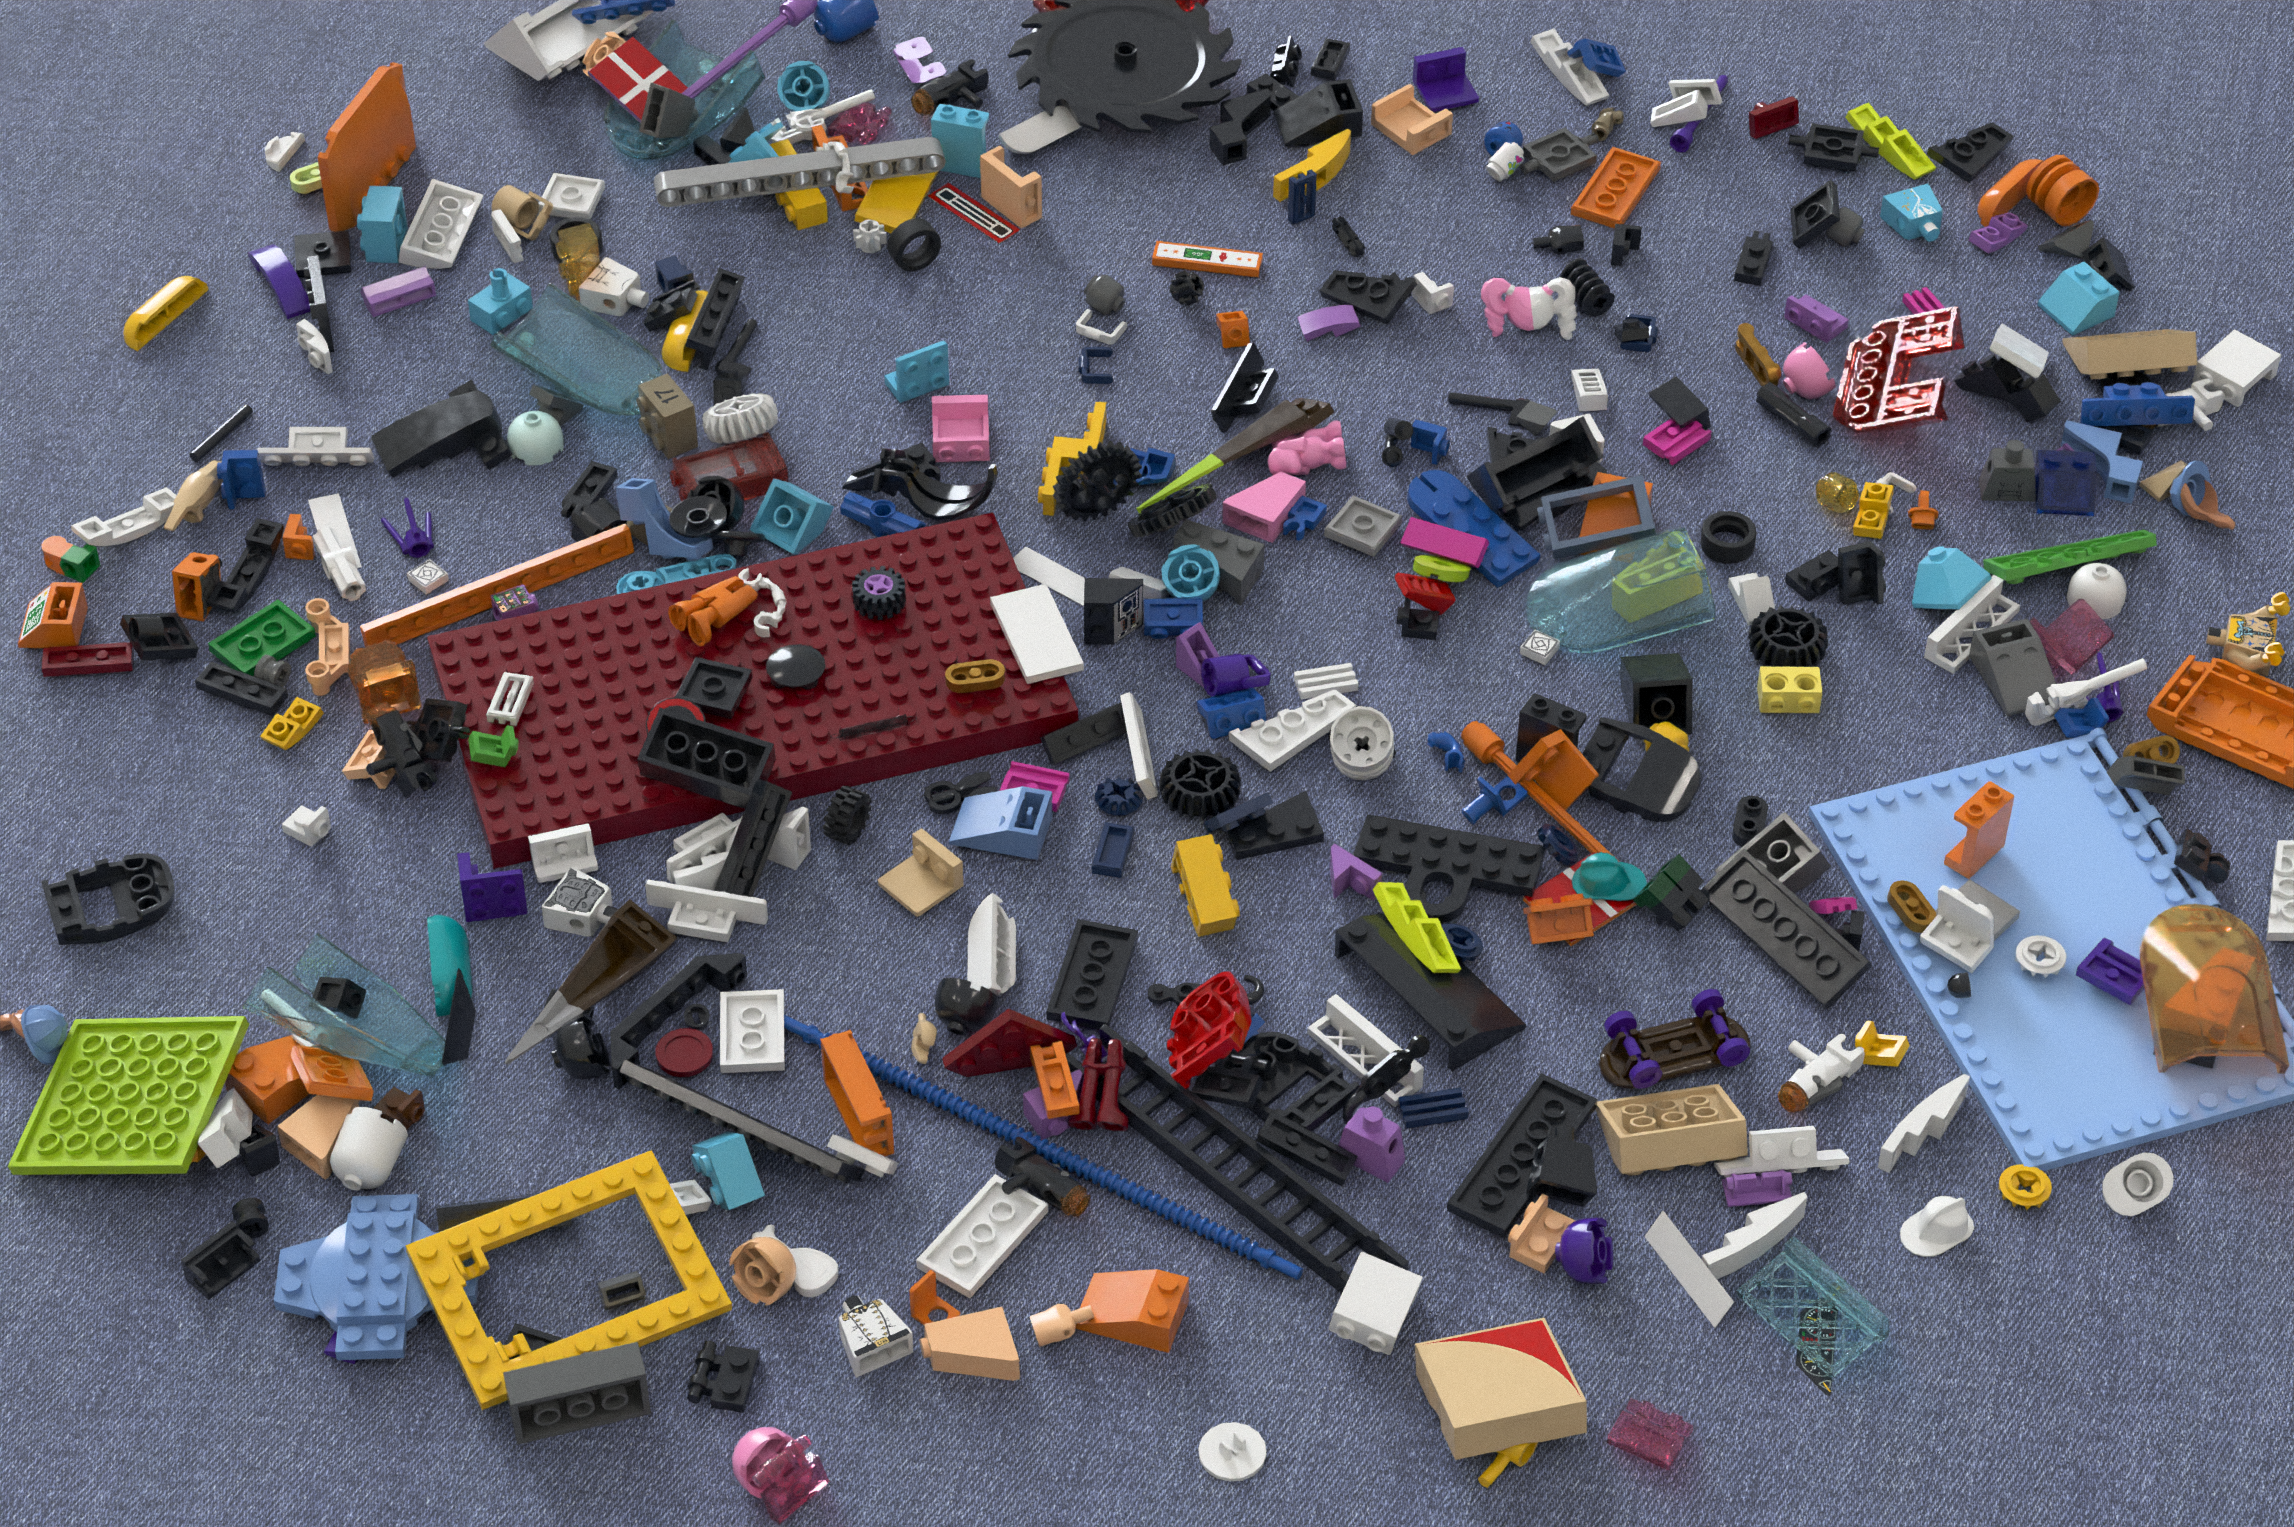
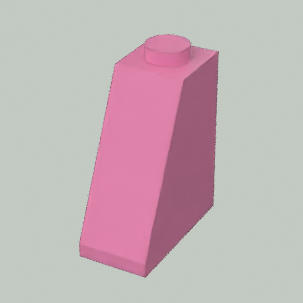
[1222,472,1306,543]

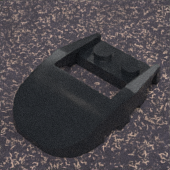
[1582,717,1702,822]
[41,853,175,945]
[1229,1032,1359,1132]

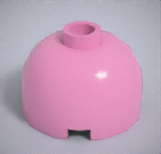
[1783,342,1836,400]
[732,1427,802,1498]

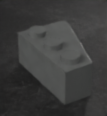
[1174,519,1265,606]

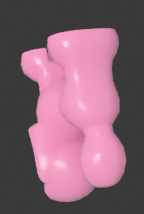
[1268,420,1346,475]

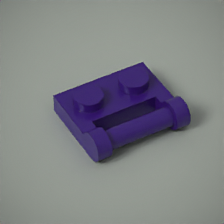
[2076,937,2160,1005]

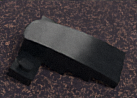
[370,379,513,478]

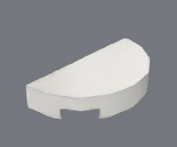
[265,132,305,172]

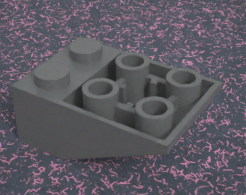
[1969,618,2056,716]

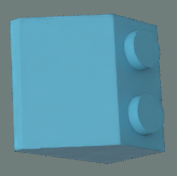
[2037,262,2119,336]
[750,478,834,555]

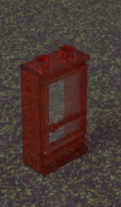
[669,432,788,501]

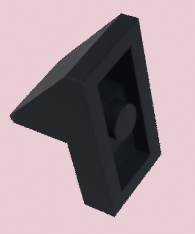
[239,1124,280,1177]

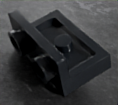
[1838,541,1886,605]

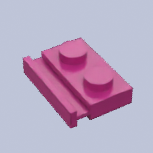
[1643,419,1712,466]
[999,761,1070,812]

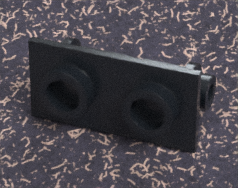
[1270,35,1302,88]

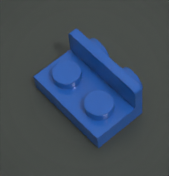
[1567,38,1626,77]
[217,450,266,509]
[1197,688,1267,739]

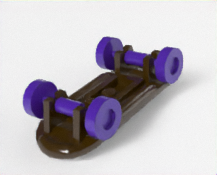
[1599,989,1751,1089]

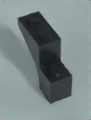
[1210,89,1271,166]
[1954,354,2061,422]

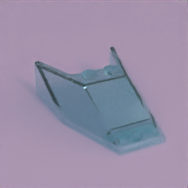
[243,933,446,1077]

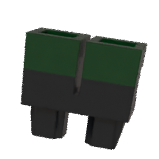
[1633,854,1709,931]

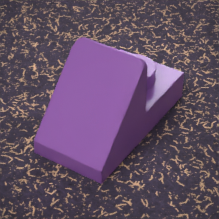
[1330,843,1382,901]

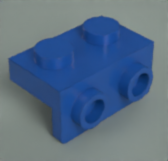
[1144,598,1203,639]

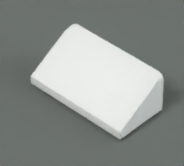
[1109,567,1169,600]

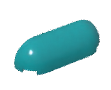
[427,914,473,1017]

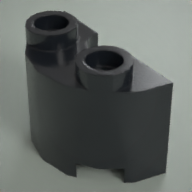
[571,498,627,542]

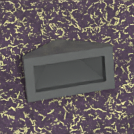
[2038,220,2094,259]

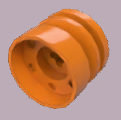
[2026,155,2099,226]

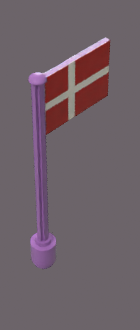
[588,0,817,135]

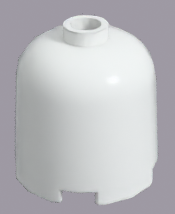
[330,1107,408,1190]

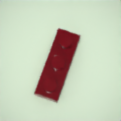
[41,642,134,677]

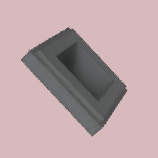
[1515,401,1558,437]

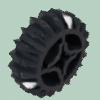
[1748,605,1829,667]
[1159,748,1241,821]

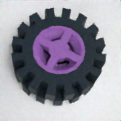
[852,566,906,620]

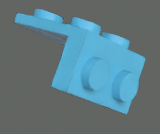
[728,122,784,163]

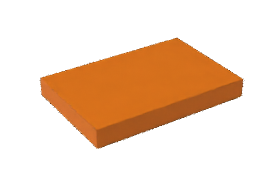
[291,1045,374,1101]

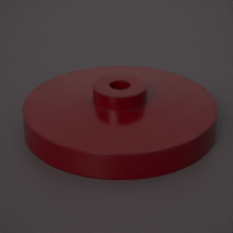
[655,1028,713,1077]

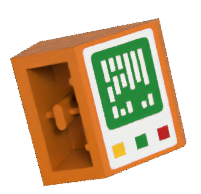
[18,582,88,648]

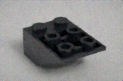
[1273,79,1363,146]

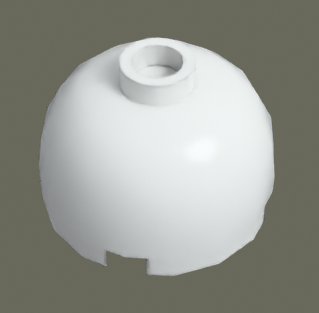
[2066,563,2127,620]

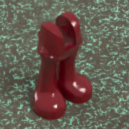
[1068,1038,1129,1132]

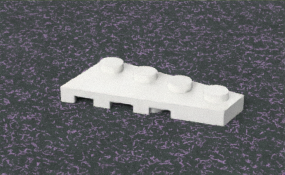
[1229,689,1356,772]
[2266,840,2294,941]

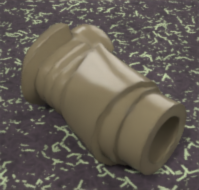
[1591,107,1624,141]

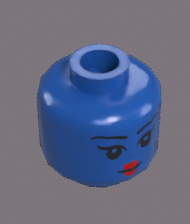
[1484,121,1523,156]

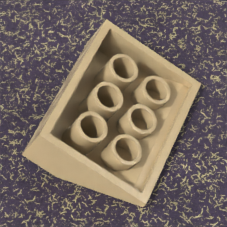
[2063,329,2197,379]
[1596,1084,1748,1176]

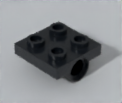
[120,613,199,661]

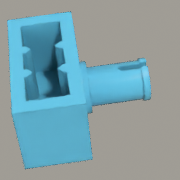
[468,268,533,335]

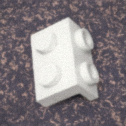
[528,823,598,883]

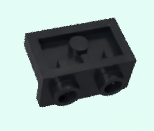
[1785,550,1839,601]

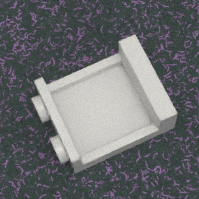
[2193,329,2281,407]
[1329,1252,1423,1355]

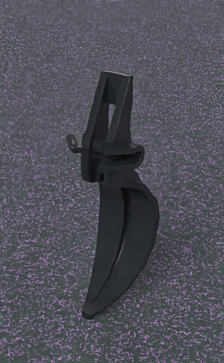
[843,448,998,520]

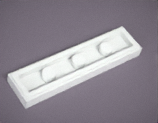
[1120,692,1158,800]

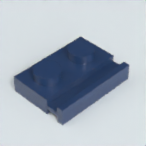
[1202,792,1273,834]

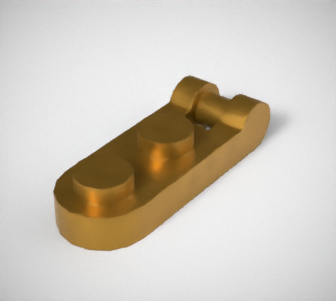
[1735,323,1781,386]

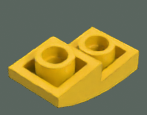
[1853,482,1894,539]
[260,697,324,750]

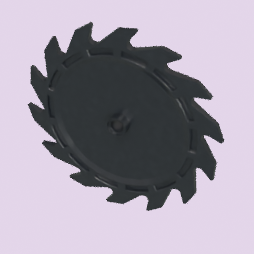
[1008,0,1242,133]

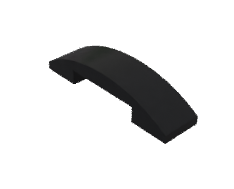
[207,518,284,612]

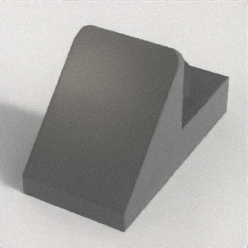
[529,384,584,427]

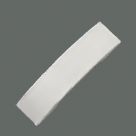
[71,487,177,546]

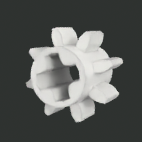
[853,220,887,253]

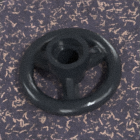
[708,530,766,556]

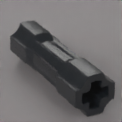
[1756,382,1832,448]

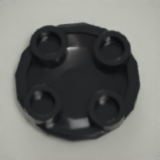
[766,644,825,689]

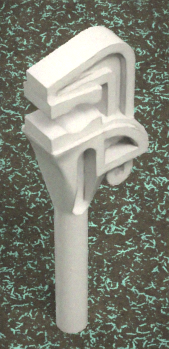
[771,89,875,144]
[2025,658,2147,726]

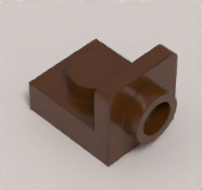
[373,1087,425,1130]

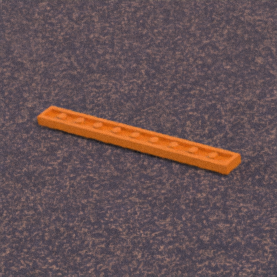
[360,524,634,655]

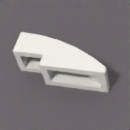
[198,1088,253,1168]

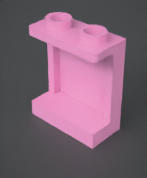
[932,395,990,462]

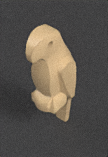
[164,460,223,531]

